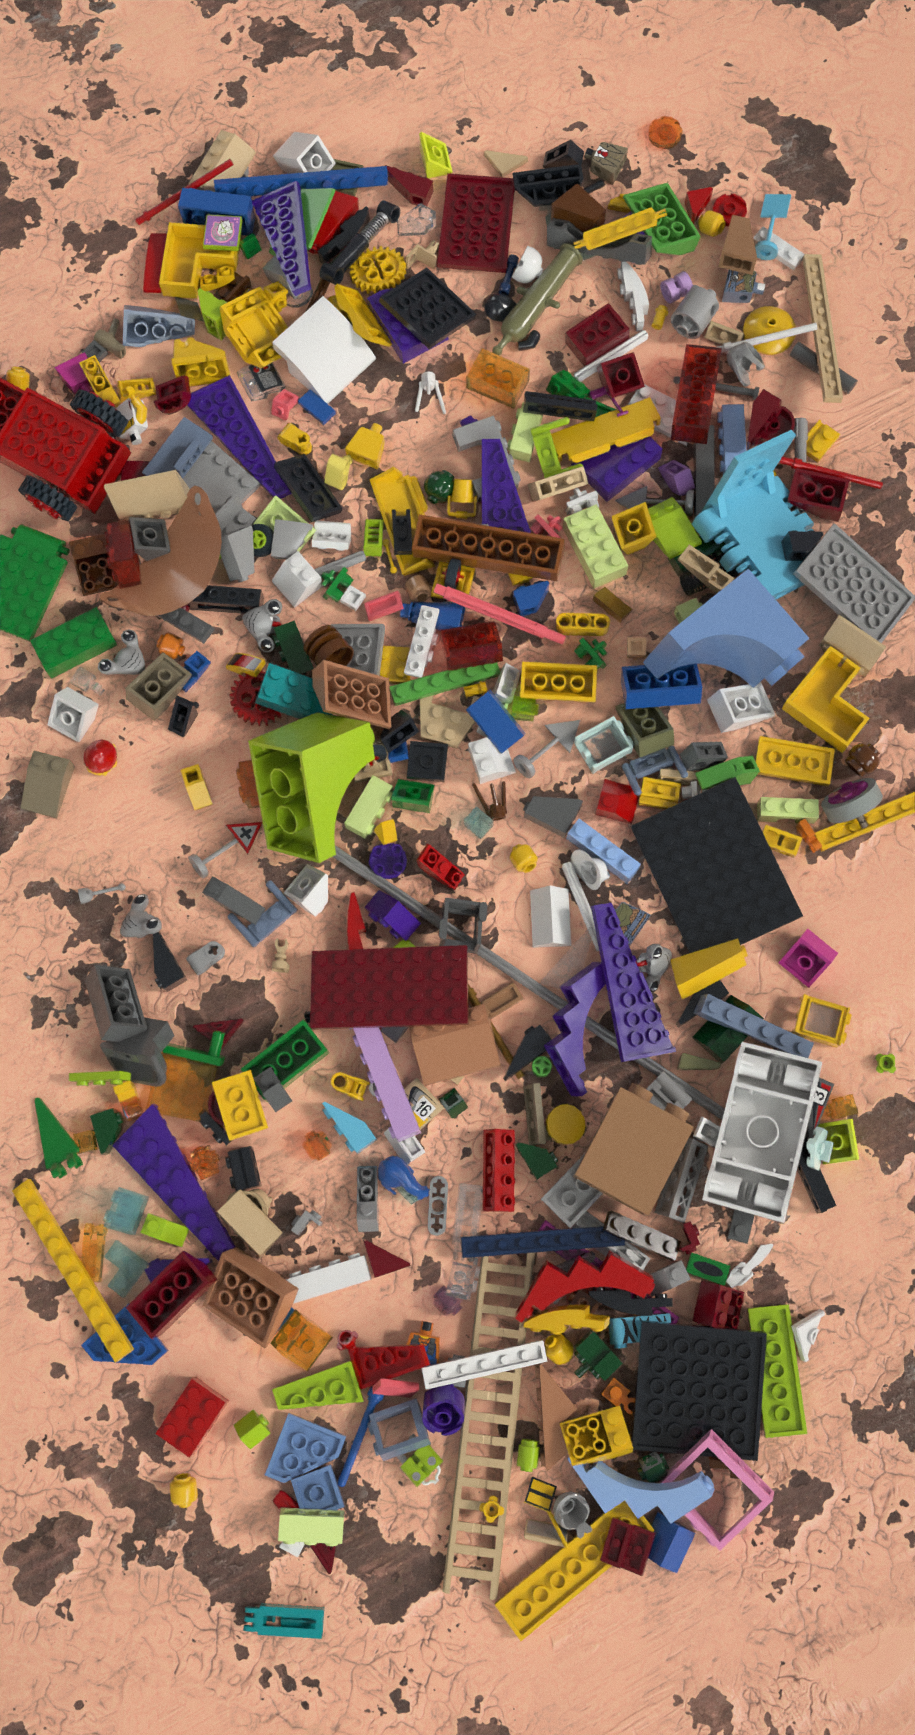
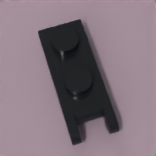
[392,509,413,555]

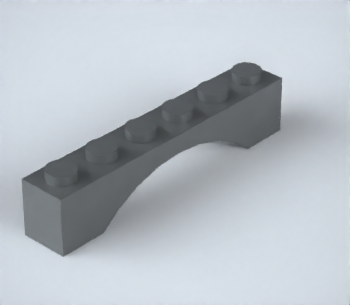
[547,218,652,265]

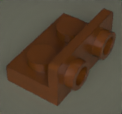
[214,272,252,303]

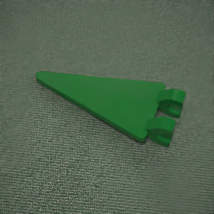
[35,1098,83,1179]

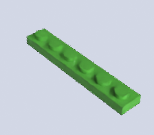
[389,657,500,706]

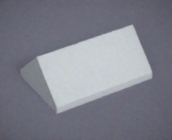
[530,885,571,948]

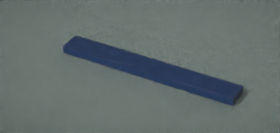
[461,1226,625,1258]

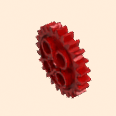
[229,670,282,727]

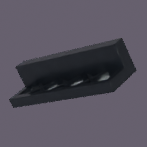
[523,391,597,421]
[797,1136,837,1214]

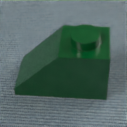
[90,1108,124,1155]
[515,1142,558,1180]

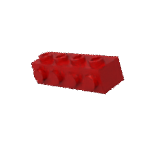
[483,1129,515,1212]

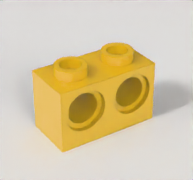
[762,825,802,858]

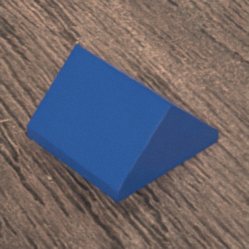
[649,1512,696,1573]

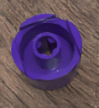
[422,1384,465,1436]

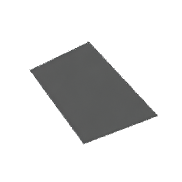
[175,297,204,322]

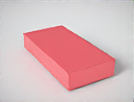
[364,590,404,621]
[372,1378,419,1398]

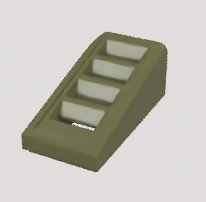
[677,1053,721,1070]

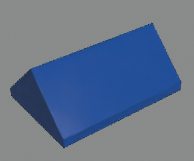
[466,689,526,754]

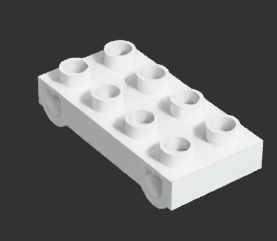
[702,1042,822,1223]

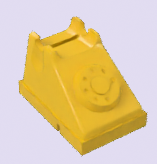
[171,337,231,387]

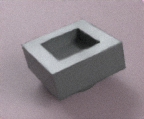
[82,340,108,363]

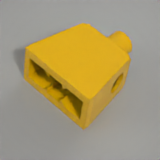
[345,423,385,470]

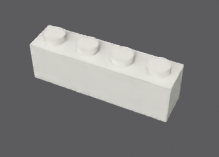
[286,1253,372,1304]

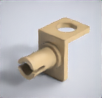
[406,240,439,269]

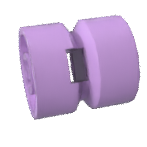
[660,271,693,304]

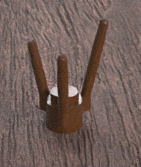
[472,781,507,821]

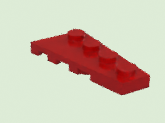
[348,1344,430,1390]

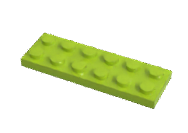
[747,1304,807,1438]

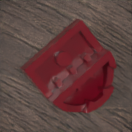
[154,375,191,415]

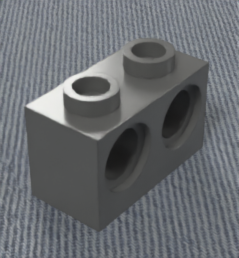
[680,742,728,771]

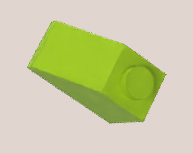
[140,1213,189,1247]

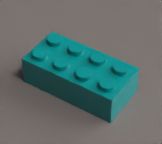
[255,663,332,719]

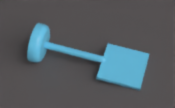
[755,194,791,260]

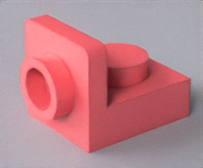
[271,389,299,421]

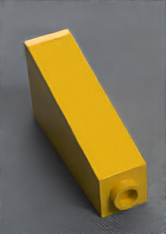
[670,939,748,999]

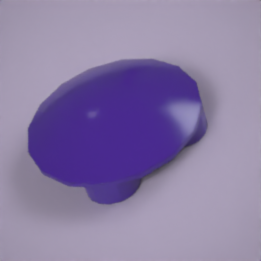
[369,843,407,879]

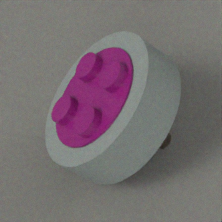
[821,778,883,829]

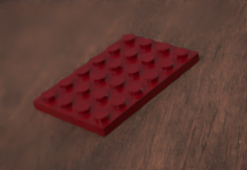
[437,173,515,273]

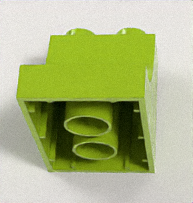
[248,712,375,863]

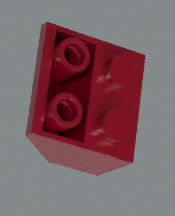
[692,1280,745,1329]

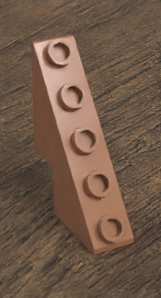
[535,1363,577,1471]

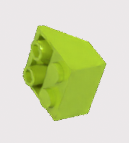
[198,288,227,341]

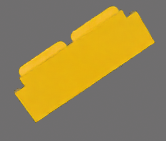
[551,397,661,463]
[370,466,435,576]

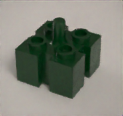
[573,1330,623,1381]

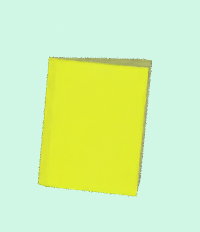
[419,132,453,178]
[818,1119,859,1165]

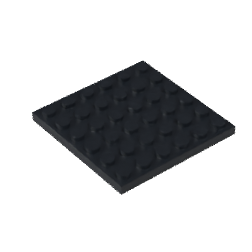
[632,1320,767,1461]

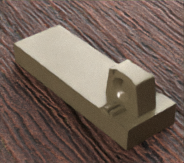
[523,1083,552,1146]

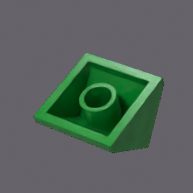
[391,779,435,813]

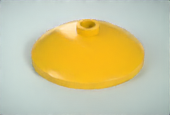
[743,306,796,355]

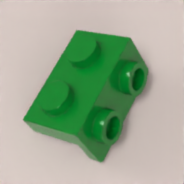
[546,370,591,399]

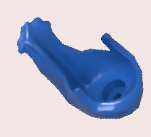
[378,1156,430,1200]

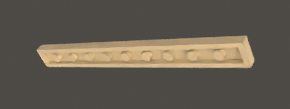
[802,254,843,403]

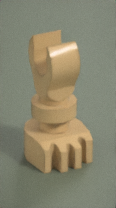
[272,938,290,973]

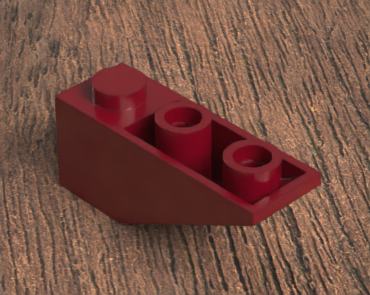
[385,165,434,208]
[747,389,782,450]

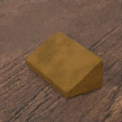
[593,587,633,623]

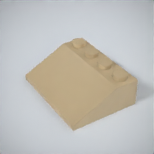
[104,470,190,526]

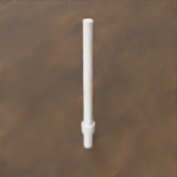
[710,323,818,356]

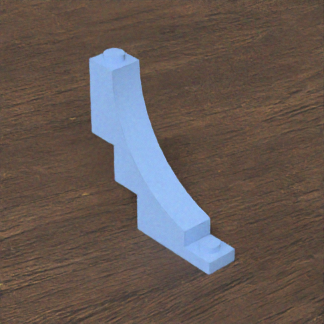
[567,1457,715,1524]

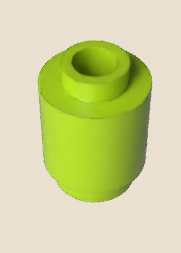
[517,1439,540,1472]

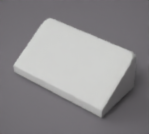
[384,1128,425,1164]

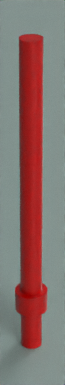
[779,456,883,489]

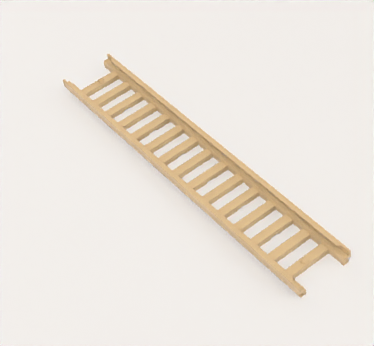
[442,1253,535,1600]

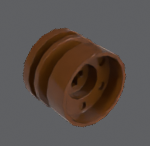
[304,625,354,666]

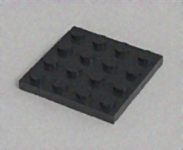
[379,267,476,349]

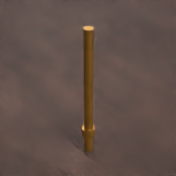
[468,984,525,1080]

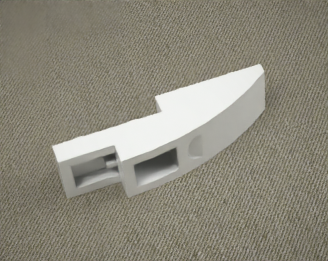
[617,261,649,332]

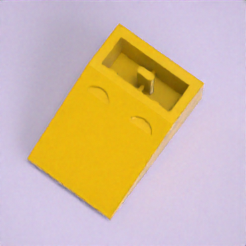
[560,1406,633,1466]

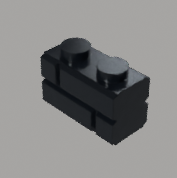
[225,1146,262,1191]

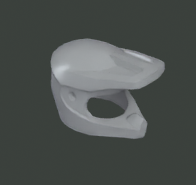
[726,341,765,387]

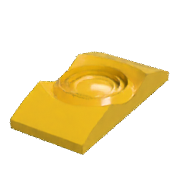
[334,284,392,347]

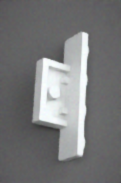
[404,605,439,678]

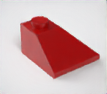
[595,779,641,824]

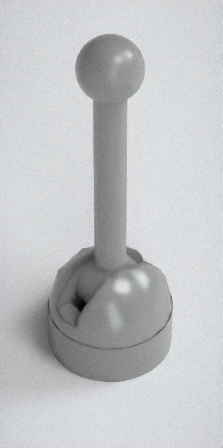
[78,883,126,904]

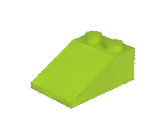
[648,497,702,560]

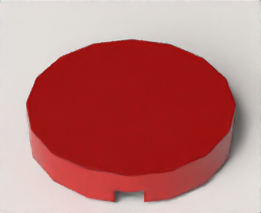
[712,193,747,227]

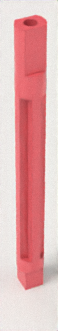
[433,584,566,645]

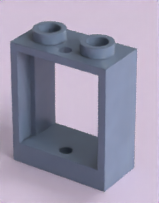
[367,1398,431,1461]

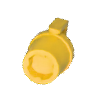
[447,479,477,519]

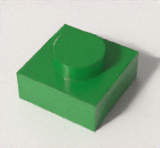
[239,233,262,259]

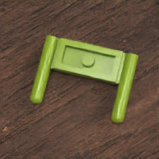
[530,417,583,478]

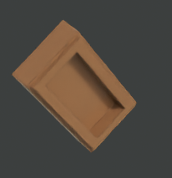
[480,982,524,1019]

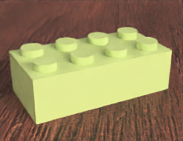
[563,504,628,589]

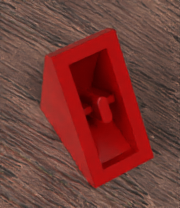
[685,187,713,224]

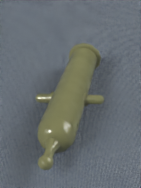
[492,243,583,356]

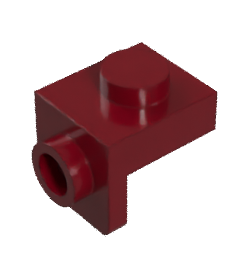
[679,1221,701,1255]

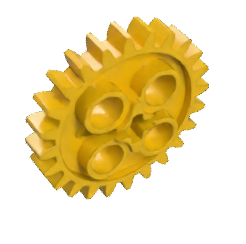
[350,246,406,294]

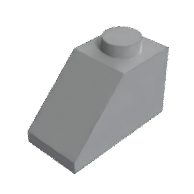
[650,1260,691,1297]

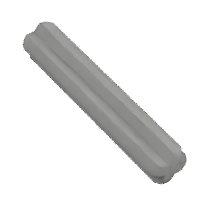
[314,550,366,578]

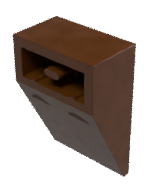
[69,533,119,596]

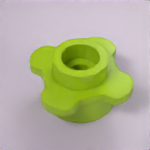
[875,1054,896,1073]

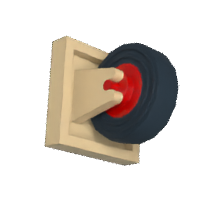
[355,739,393,783]

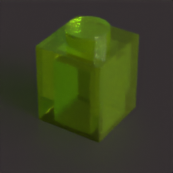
[511,695,539,722]

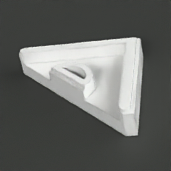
[791,1309,825,1362]

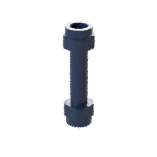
[498,254,519,296]

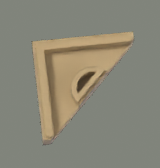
[484,150,528,177]

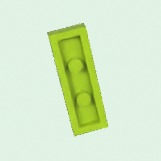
[69,1071,131,1086]

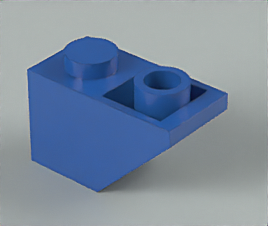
[513,580,549,616]

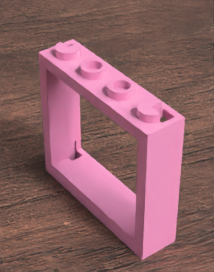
[659,1429,774,1551]

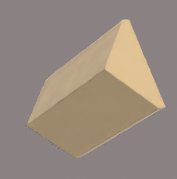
[217,1189,283,1258]

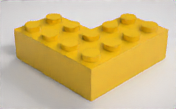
[159,222,241,299]
[782,646,870,754]

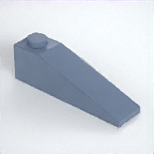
[123,305,195,347]

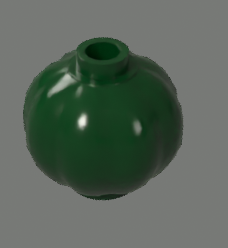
[424,470,454,505]

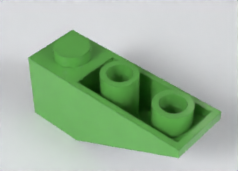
[695,756,760,790]

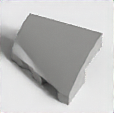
[271,519,313,560]

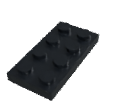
[274,454,343,522]

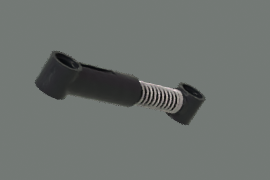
[319,200,400,285]

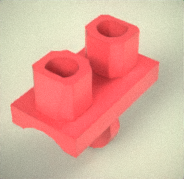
[530,514,563,538]

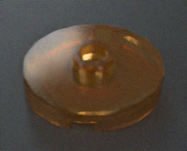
[648,116,683,149]

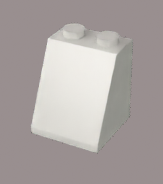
[273,132,336,174]

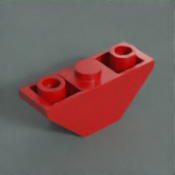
[417,844,465,890]

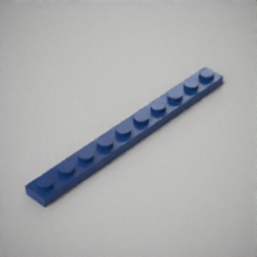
[214,166,388,196]

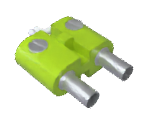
[397,1433,443,1487]

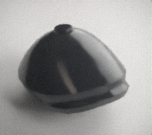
[484,293,516,322]

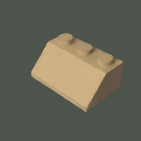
[819,615,886,677]

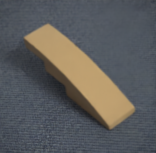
[678,545,734,594]

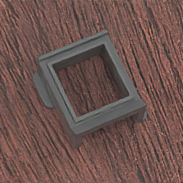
[439,897,488,954]

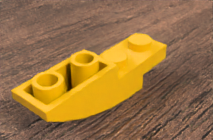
[524,1304,610,1335]

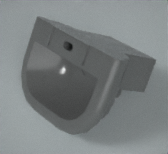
[100,1017,175,1087]

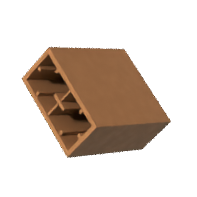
[573,1083,694,1216]

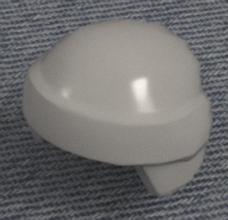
[553,1491,592,1538]

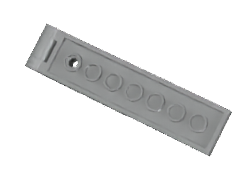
[541,1071,692,1228]

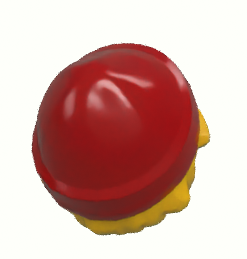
[83,739,118,776]

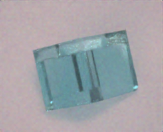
[464,806,494,839]

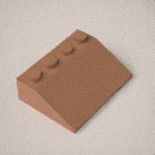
[312,660,391,729]
[409,1004,501,1086]
[203,1247,299,1349]

